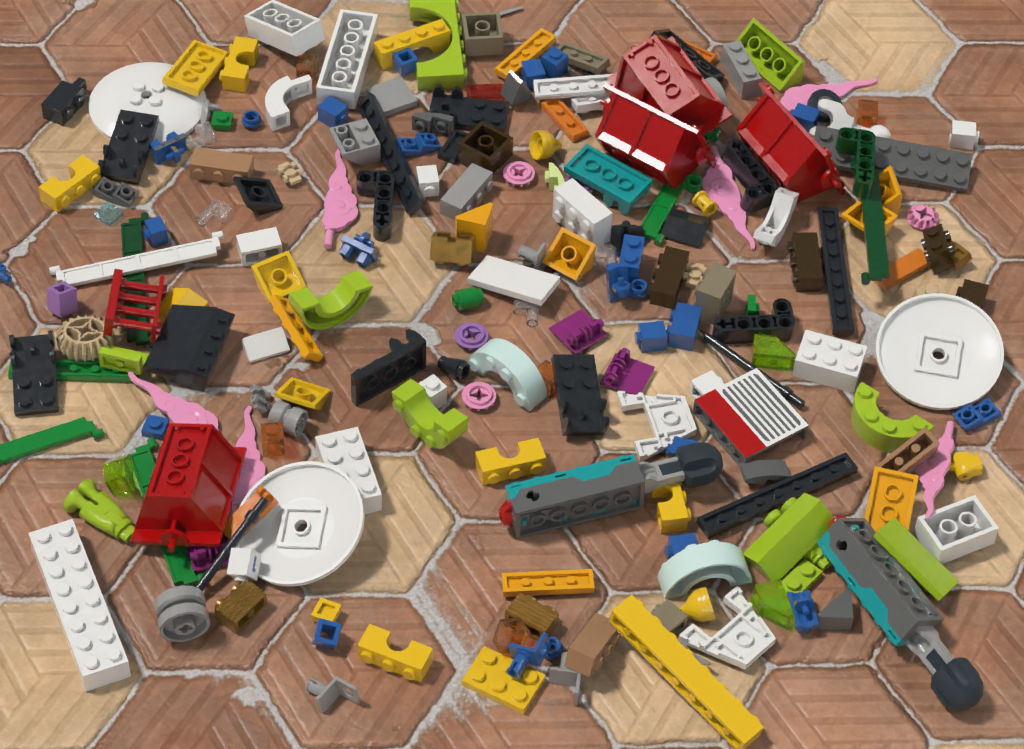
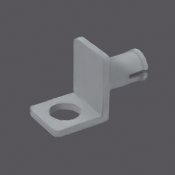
[517,242,560,276]
[549,652,581,705]
[305,676,360,713]

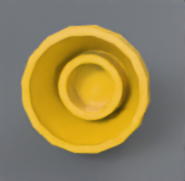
[529,130,562,160]
[679,587,716,622]

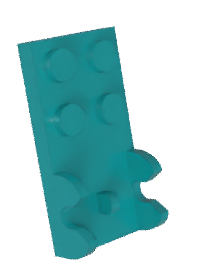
[564,144,652,215]

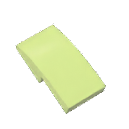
[544,163,565,193]

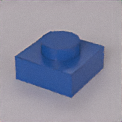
[141,414,170,440]

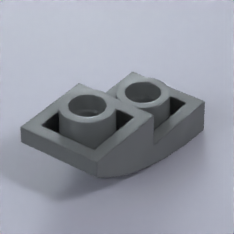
[412,112,454,135]
[92,176,139,207]
[739,460,791,485]

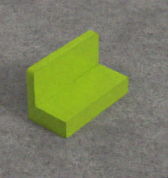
[98,346,149,375]

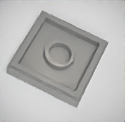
[366,76,418,116]

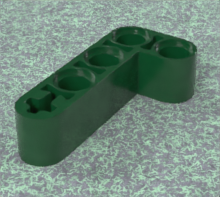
[835,127,876,198]

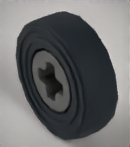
[807,89,842,123]

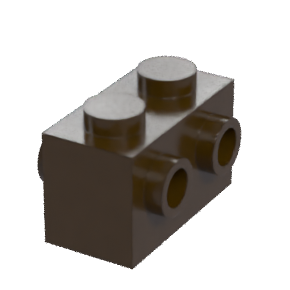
[921,224,956,273]

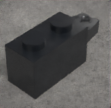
[41,77,87,126]

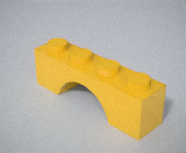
[374,19,451,71]

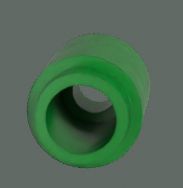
[452,287,484,311]

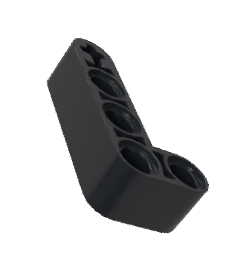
[723,139,778,212]
[356,170,394,242]
[712,298,795,344]

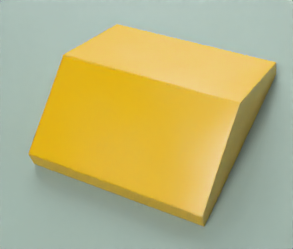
[251,250,307,303]
[152,288,208,324]
[274,377,331,411]

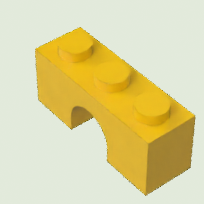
[219,36,259,93]
[38,155,102,213]
[475,438,546,485]
[650,482,691,534]
[357,624,433,682]

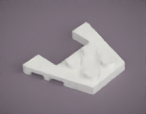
[617,391,697,462]
[678,586,776,670]

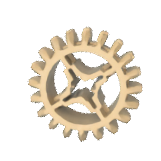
[56,315,115,362]

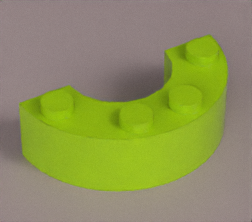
[288,270,373,330]
[391,379,469,449]
[851,382,934,453]

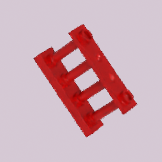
[103,269,168,343]

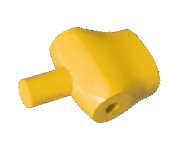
[947,452,983,481]

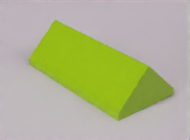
[736,18,805,92]
[743,492,834,585]

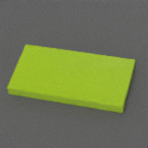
[873,517,959,601]

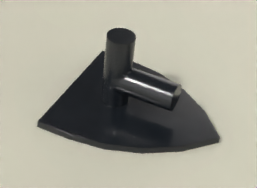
[610,220,651,257]

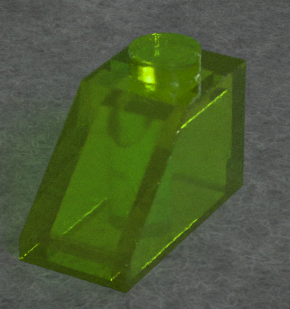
[751,334,796,371]
[103,453,135,497]
[750,580,795,630]

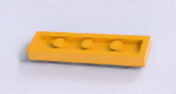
[494,28,556,80]
[269,295,324,362]
[502,569,595,597]

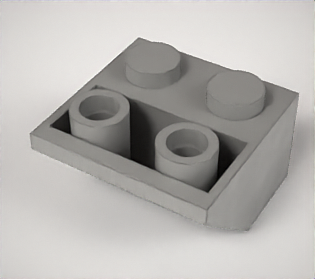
[329,118,381,166]

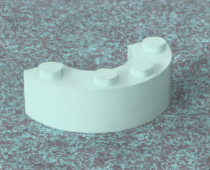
[467,338,547,411]
[657,540,752,599]

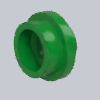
[683,174,703,193]

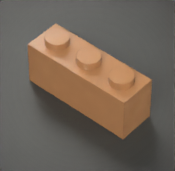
[189,147,254,184]
[876,427,940,473]
[564,613,621,677]

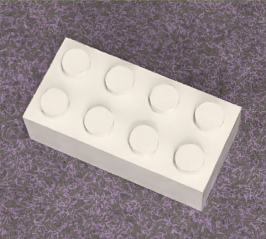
[244,0,325,56]
[315,427,382,514]

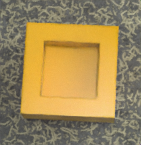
[311,597,342,622]

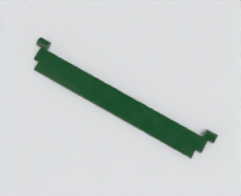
[850,160,890,285]
[121,212,157,349]

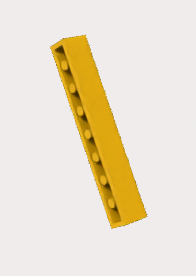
[608,595,764,749]

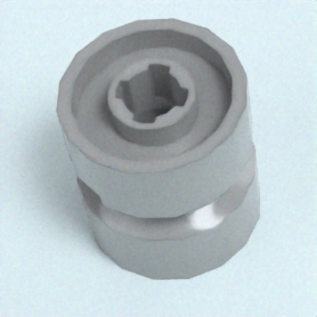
[268,400,308,437]

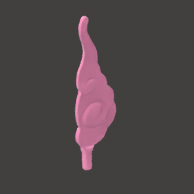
[780,78,877,112]
[702,146,755,251]
[322,149,358,249]
[128,371,219,431]
[228,406,265,518]
[915,421,955,519]

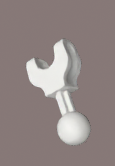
[809,99,891,139]

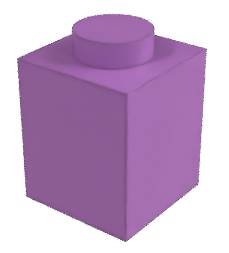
[47,282,78,317]

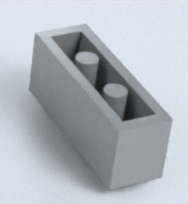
[720,40,762,99]
[440,163,494,220]

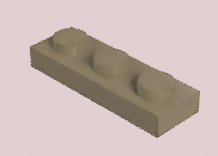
[557,42,610,75]

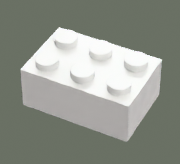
[552,178,613,248]
[792,330,867,393]
[914,495,999,564]

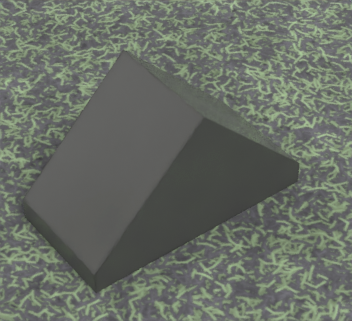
[500,70,534,105]
[816,588,853,631]

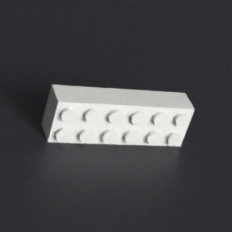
[316,9,378,109]

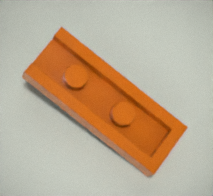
[223,486,279,540]

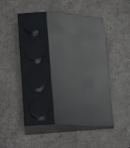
[143,304,235,392]

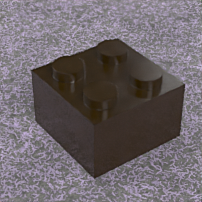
[458,121,514,175]

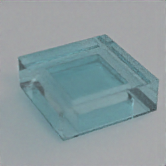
[94,201,123,227]

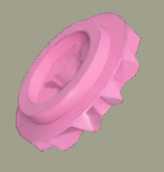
[503,161,535,187]
[906,203,939,230]
[462,382,496,412]

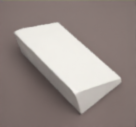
[242,327,290,363]

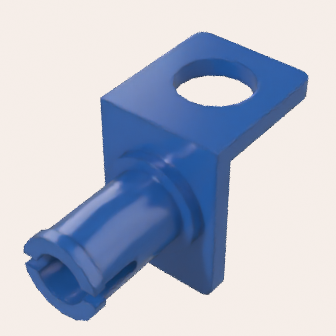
[506,632,551,679]

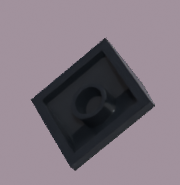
[233,176,283,215]
[661,208,711,249]

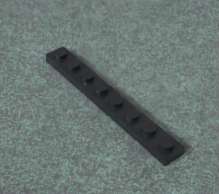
[357,93,425,216]
[817,207,854,335]
[696,452,858,539]

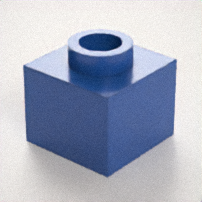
[392,48,418,77]
[143,216,169,248]
[311,618,342,650]

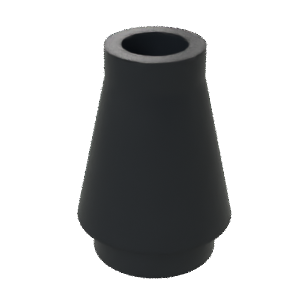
[437,356,470,380]

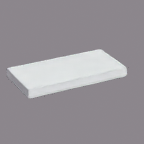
[468,255,560,306]

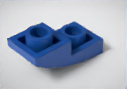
[396,133,441,157]
[952,397,1001,431]

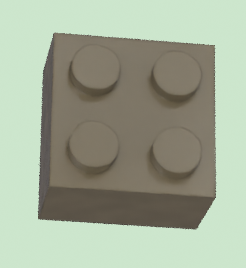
[461,12,504,57]
[693,262,737,325]

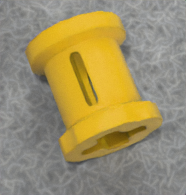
[692,190,718,217]

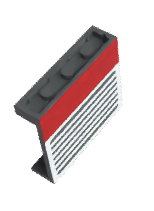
[693,368,809,466]

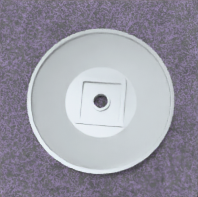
[89,62,206,143]
[875,293,1004,410]
[236,461,365,587]

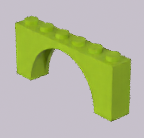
[408,0,467,90]

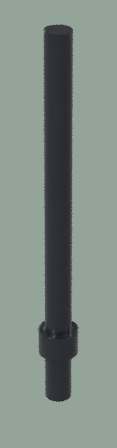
[703,333,805,408]
[195,497,269,591]

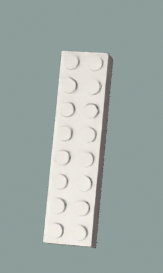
[29,519,131,692]

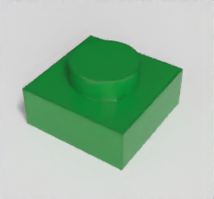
[211,111,234,132]
[745,294,760,316]

